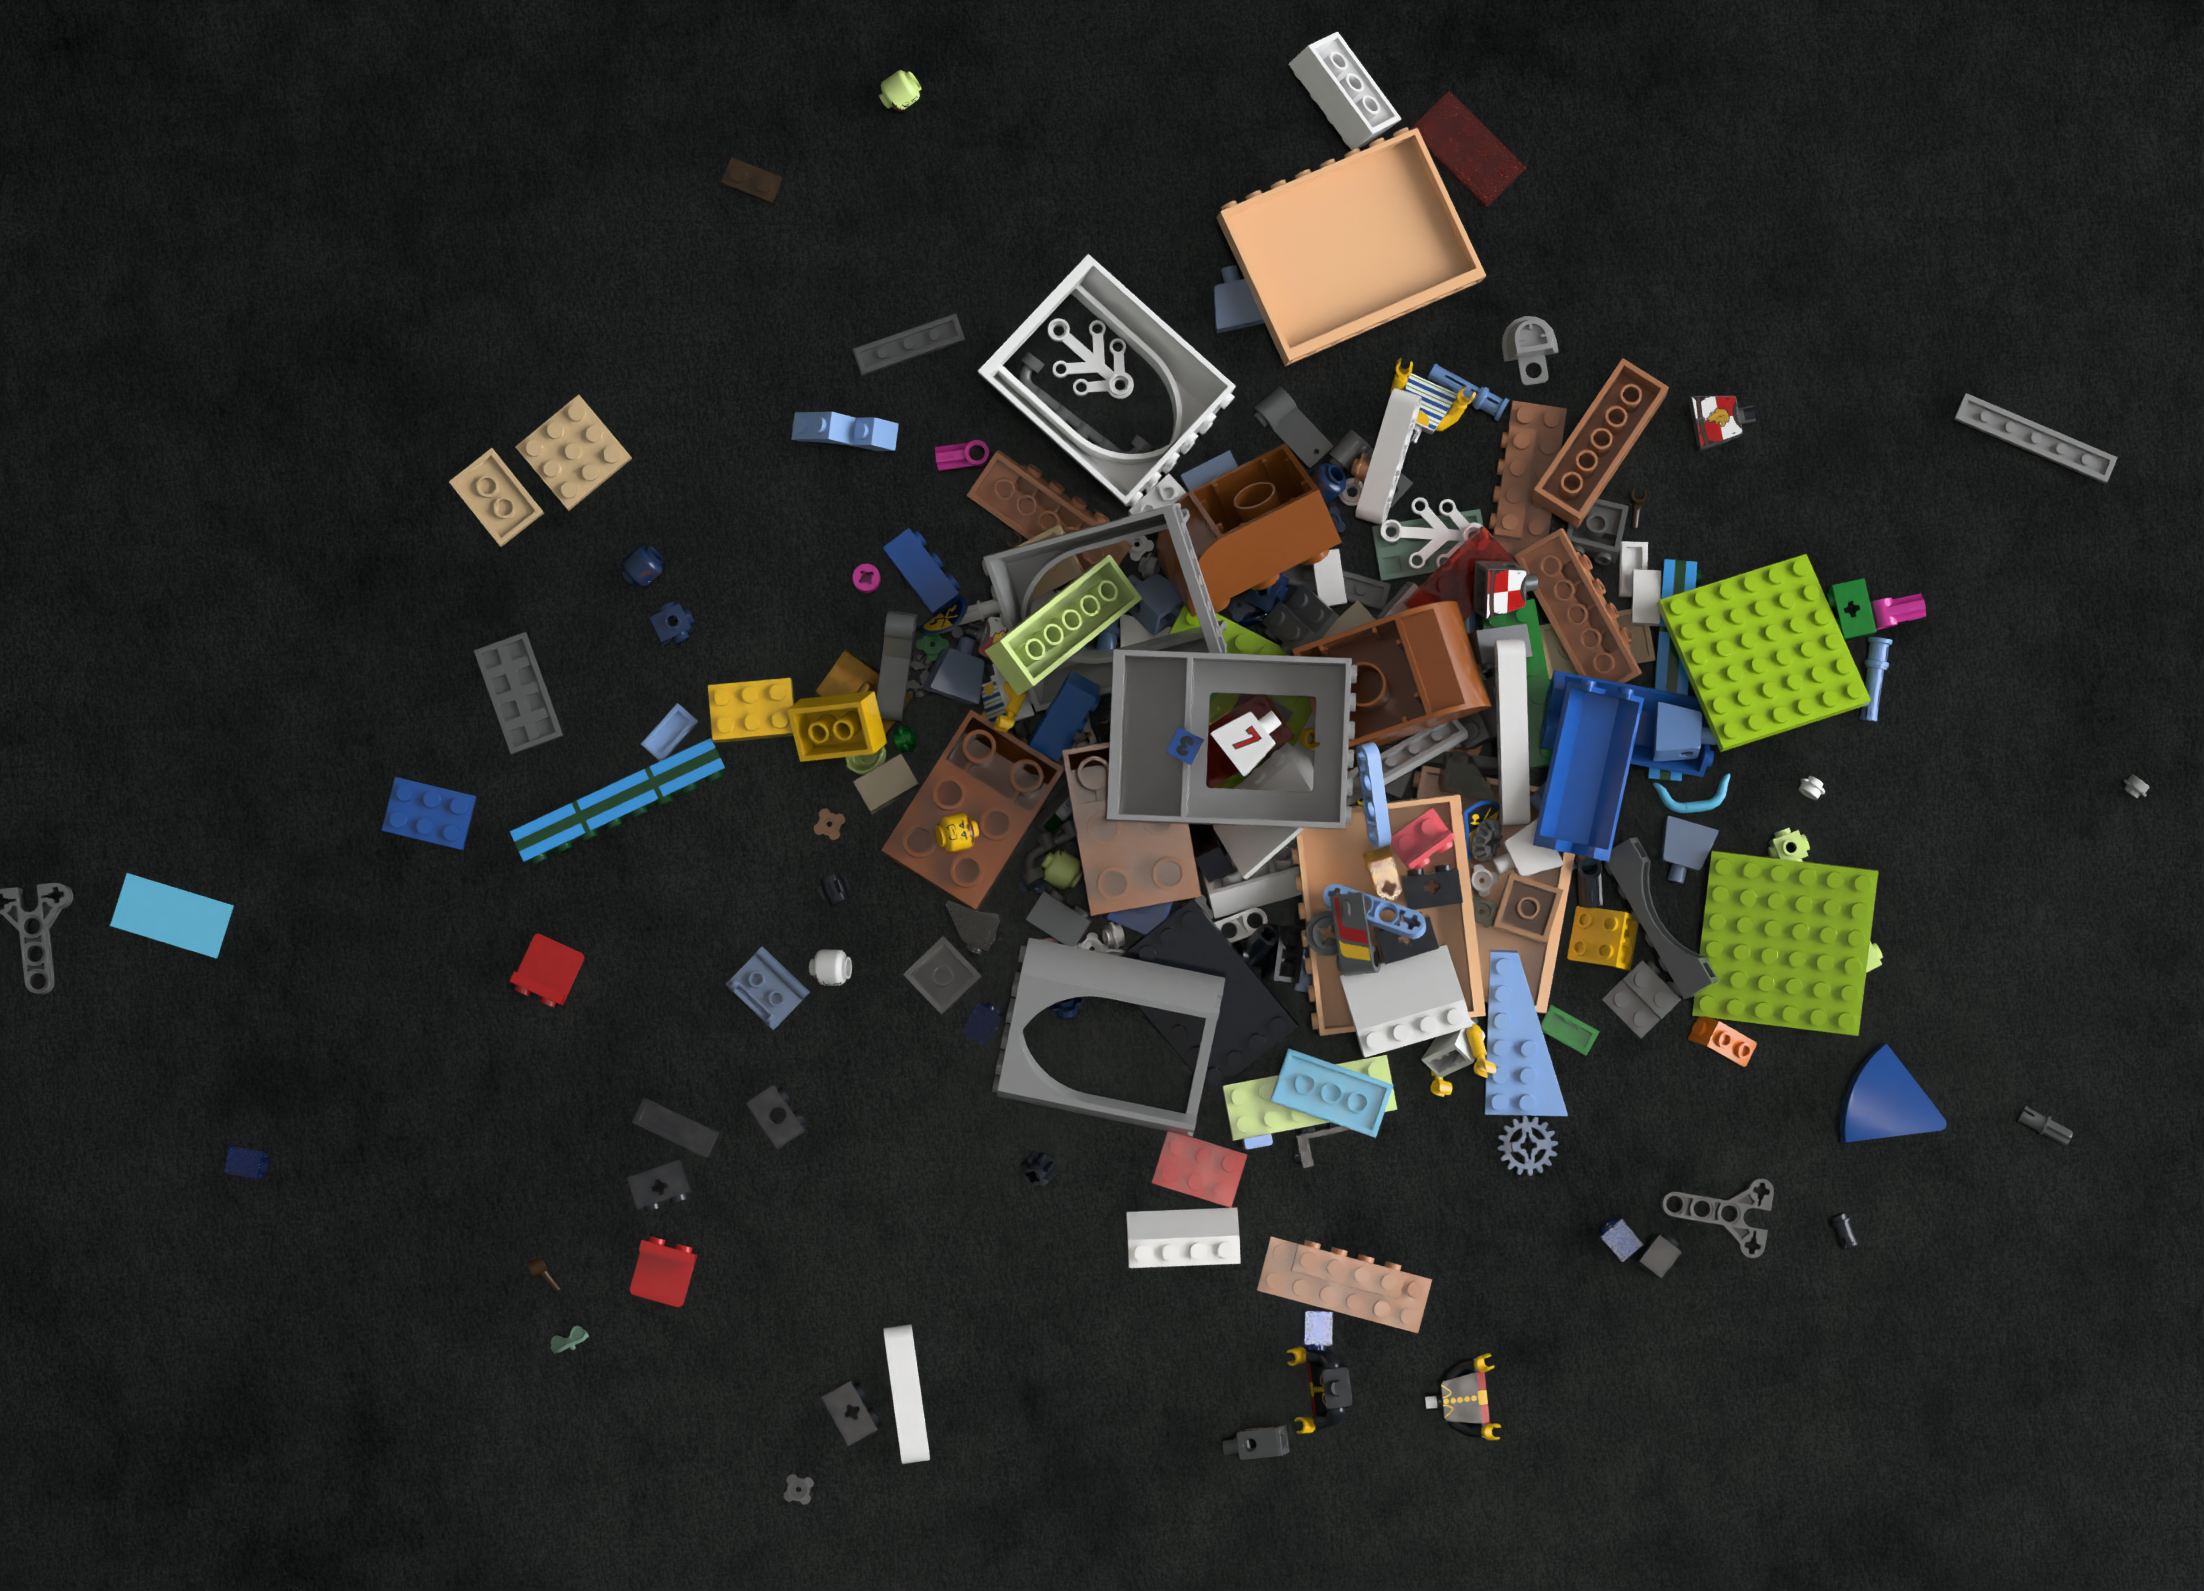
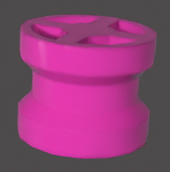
[853,564,881,593]

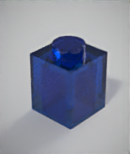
[961,1002,1003,1047]
[224,1146,269,1179]
[1598,1218,1644,1263]
[1303,1311,1333,1350]

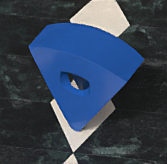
[1839,1044,1947,1143]

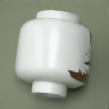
[809,949,852,986]

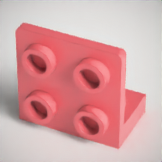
[1390,807,1455,870]

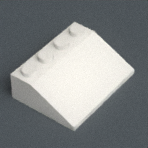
[1213,743,1314,880]
[1339,945,1472,1058]

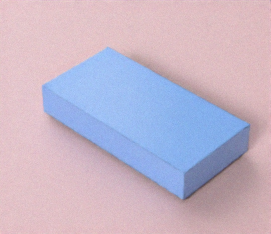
[641,703,698,761]
[1242,1134,1273,1150]

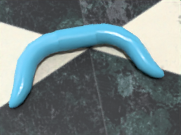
[1653,774,1730,813]

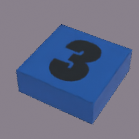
[1166,727,1204,765]

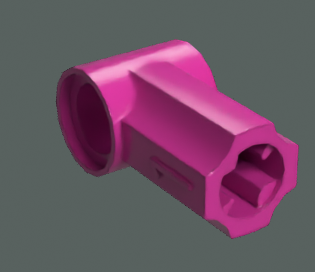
[935,440,991,471]
[1870,593,1926,630]

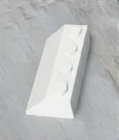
[1289,32,1401,150]
[1200,838,1302,919]
[1126,1208,1241,1268]

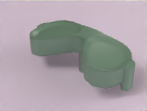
[550,1326,589,1353]

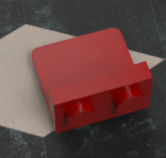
[510,934,585,1007]
[630,1236,697,1307]

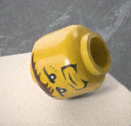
[935,813,979,852]

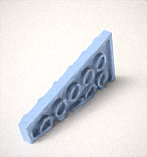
[1485,950,1568,1116]

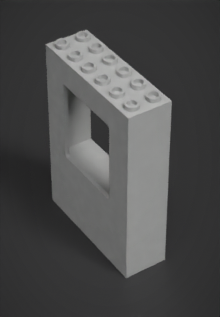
[1107,649,1357,830]

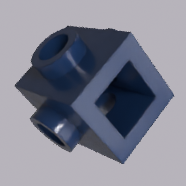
[1244,572,1289,612]
[650,602,695,645]

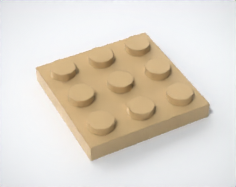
[515,395,632,511]

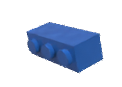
[883,528,960,616]
[1029,670,1101,762]

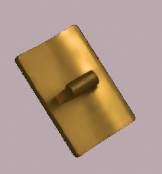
[815,650,912,735]

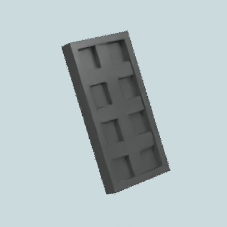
[474,632,564,755]

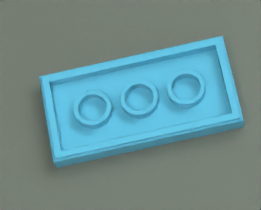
[110,873,234,958]
[1270,1048,1394,1138]

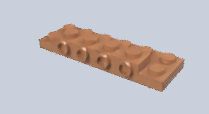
[1489,401,1567,565]
[967,450,1132,572]
[1514,528,1642,683]
[1257,1237,1432,1333]

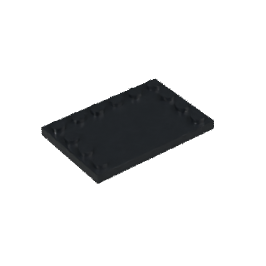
[1120,898,1298,1094]

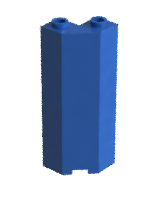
[1541,670,1714,777]
[1533,678,1644,861]

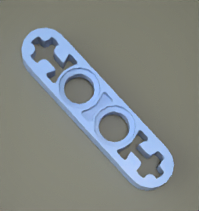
[1356,742,1391,849]
[1322,884,1426,939]

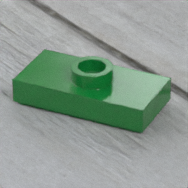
[1540,1005,1600,1056]

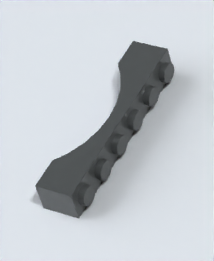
[1603,837,1719,999]

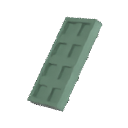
[1371,509,1489,581]

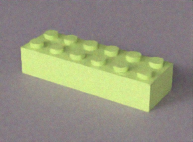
[985,554,1142,695]
[1222,1055,1397,1141]

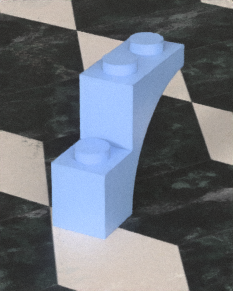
[792,412,899,451]

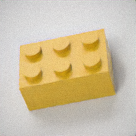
[708,678,794,743]
[787,691,887,762]

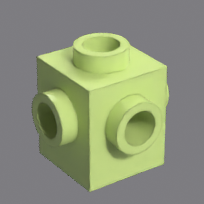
[1767,828,1810,861]

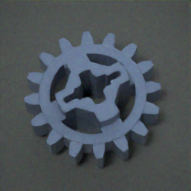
[1497,1116,1558,1176]

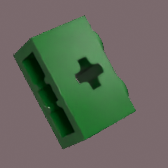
[1826,578,1877,641]

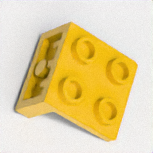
[1567,906,1638,971]

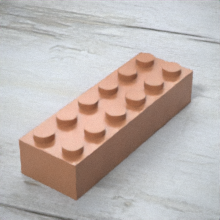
[1531,358,1669,528]

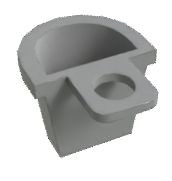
[1502,316,1558,386]

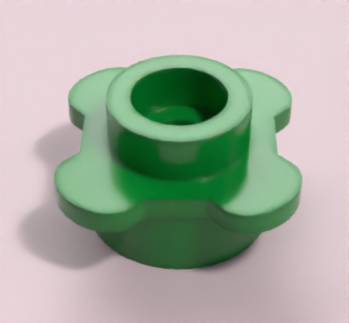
[916,635,949,661]
[893,725,917,752]

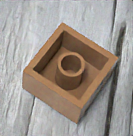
[1491,873,1563,944]

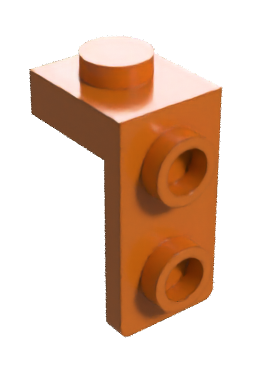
[1688,1016,1757,1067]

